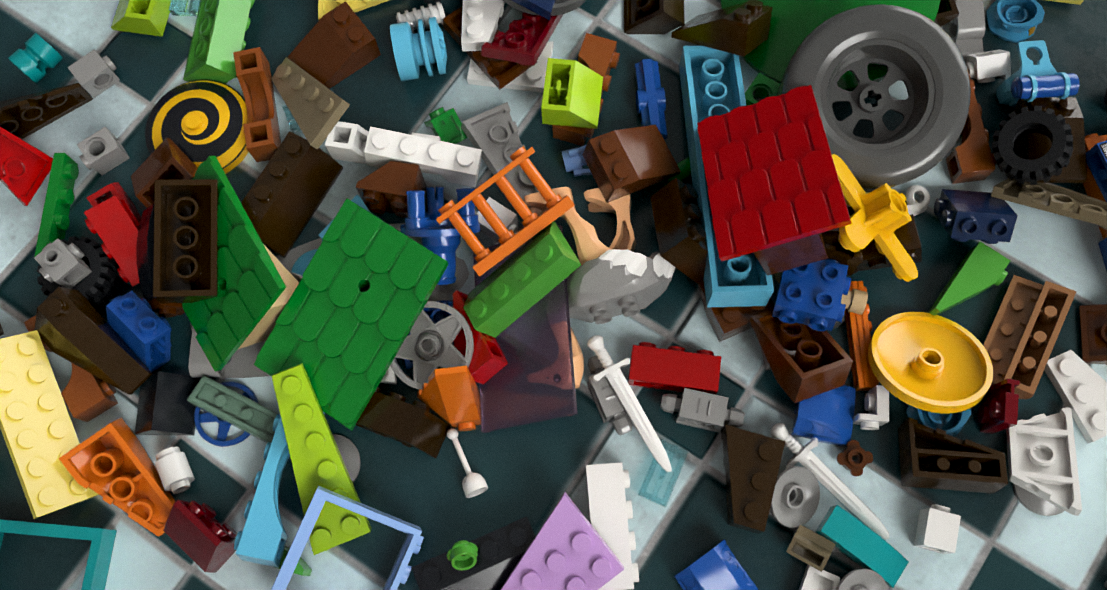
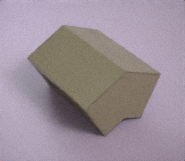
[786,525,836,572]

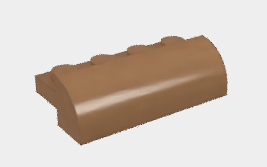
[983,275,1077,399]

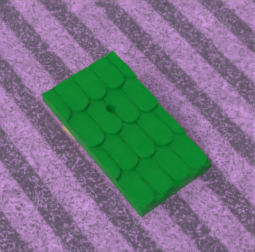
[182,156,299,372]
[254,198,448,431]

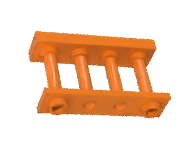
[436,146,575,277]

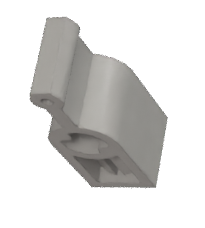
[948,0,985,63]

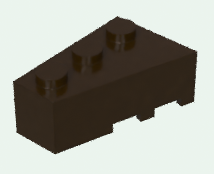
[846,214,922,276]

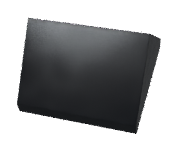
[135,371,201,436]

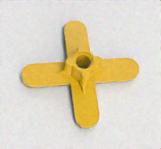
[832,154,918,282]

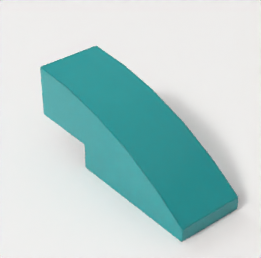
[815,505,909,588]

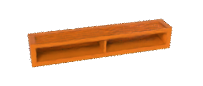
[845,281,879,391]

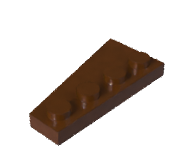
[442,7,537,90]

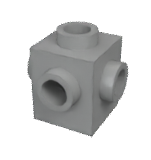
[34,239,92,289]

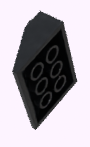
[411,516,536,590]

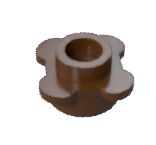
[836,440,873,477]

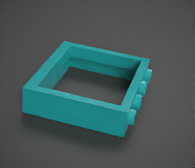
[0,519,117,590]

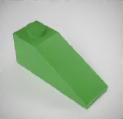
[928,241,1010,316]

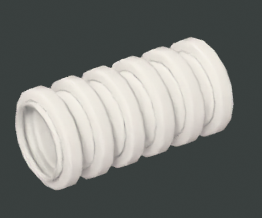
[396,2,445,33]

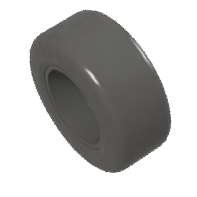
[778,4,971,192]

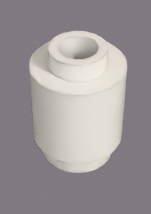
[155,447,195,494]

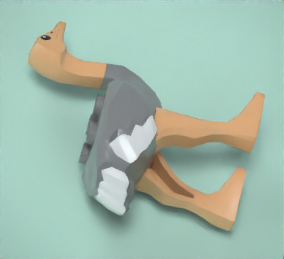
[524,186,676,390]

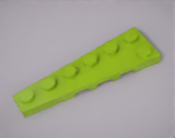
[272,363,372,555]

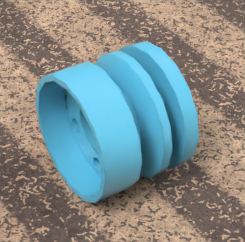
[390,17,448,81]

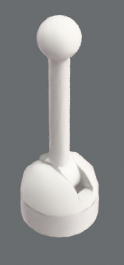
[447,428,488,498]

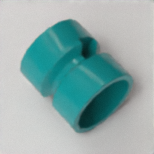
[8,33,64,84]

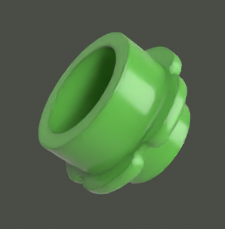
[447,540,478,570]

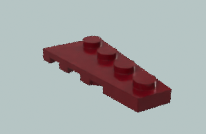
[481,12,563,66]

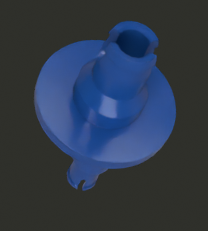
[400,186,481,285]

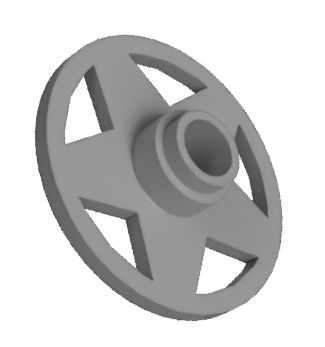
[390,301,474,389]

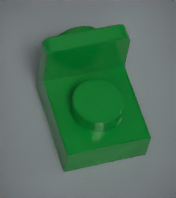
[424,107,468,144]

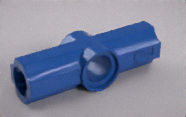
[635,59,667,139]

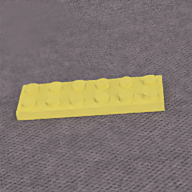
[0,330,99,519]

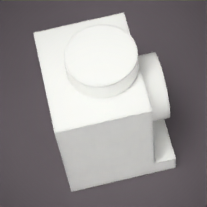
[966,49,1011,83]

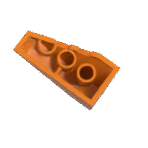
[417,365,482,431]
[59,417,176,537]

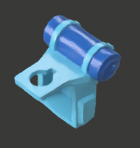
[996,40,1080,108]

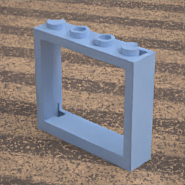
[271,486,424,590]

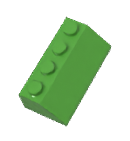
[183,0,255,84]
[463,221,581,338]

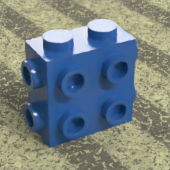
[772,259,851,331]
[106,291,172,372]

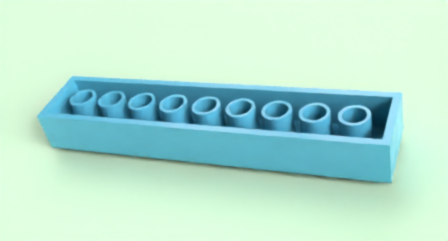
[679,46,774,308]

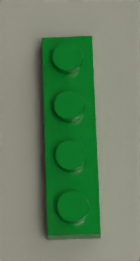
[34,153,79,257]

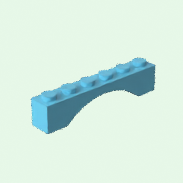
[234,412,325,568]

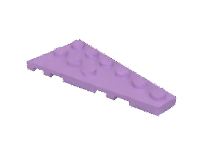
[501,492,624,590]

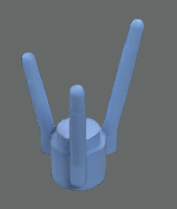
[562,145,592,177]

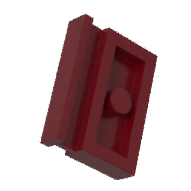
[977,379,1020,434]

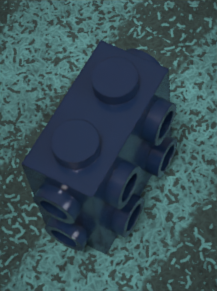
[934,189,1018,244]

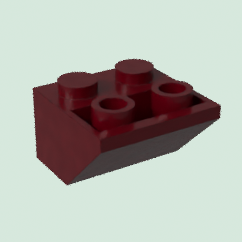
[163,500,237,573]

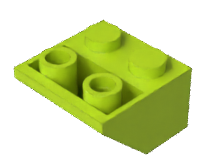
[111,0,174,37]
[541,58,603,129]

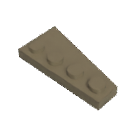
[271,57,350,150]
[991,178,1107,229]

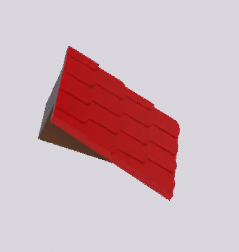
[697,85,852,276]

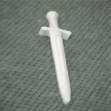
[587,335,672,472]
[770,423,889,539]

